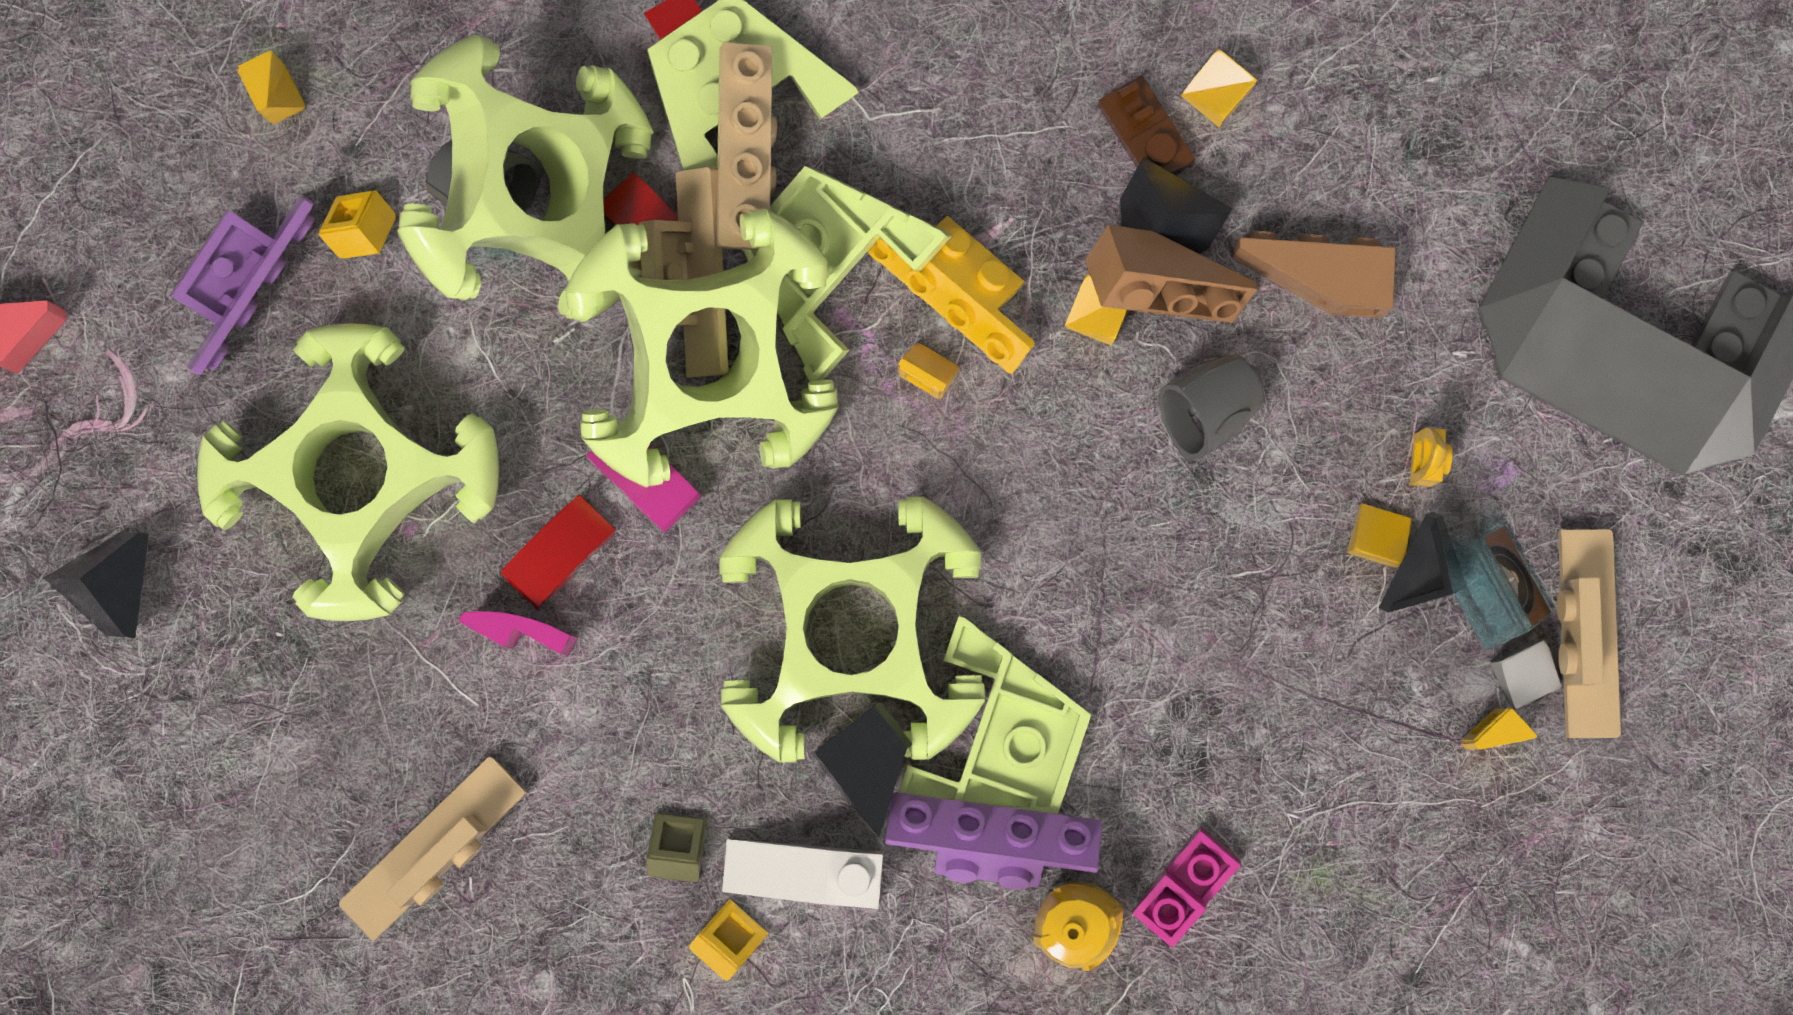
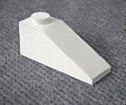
[722,839,883,909]

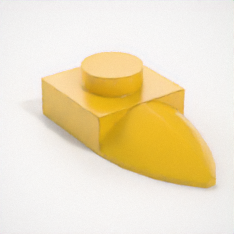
[1410,428,1453,487]

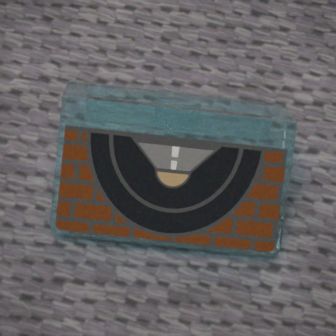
[1454,524,1553,651]

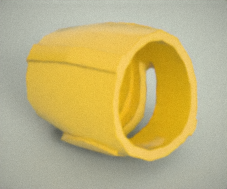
[1033,881,1123,971]

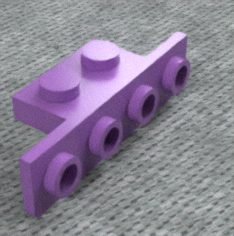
[170,196,315,376]
[885,792,1102,890]

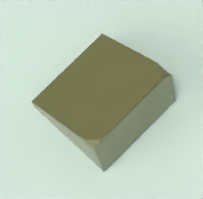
[646,812,707,882]

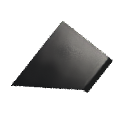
[1120,157,1232,254]
[1379,512,1467,613]
[44,533,149,638]
[813,702,912,837]

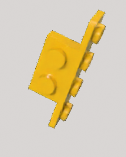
[867,215,1035,374]

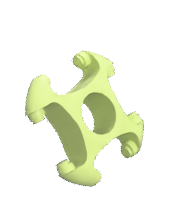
[397,34,654,322]
[565,208,839,488]
[197,323,499,621]
[718,496,985,763]

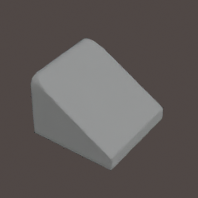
[1490,639,1561,710]

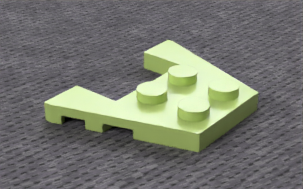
[647,0,859,171]
[743,166,952,381]
[898,616,1091,814]

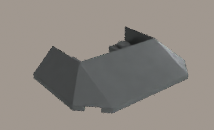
[1477,177,1793,476]

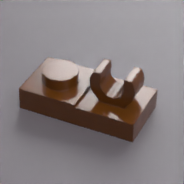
[1097,75,1195,175]

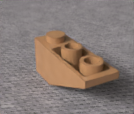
[1085,225,1258,323]
[1232,231,1396,318]

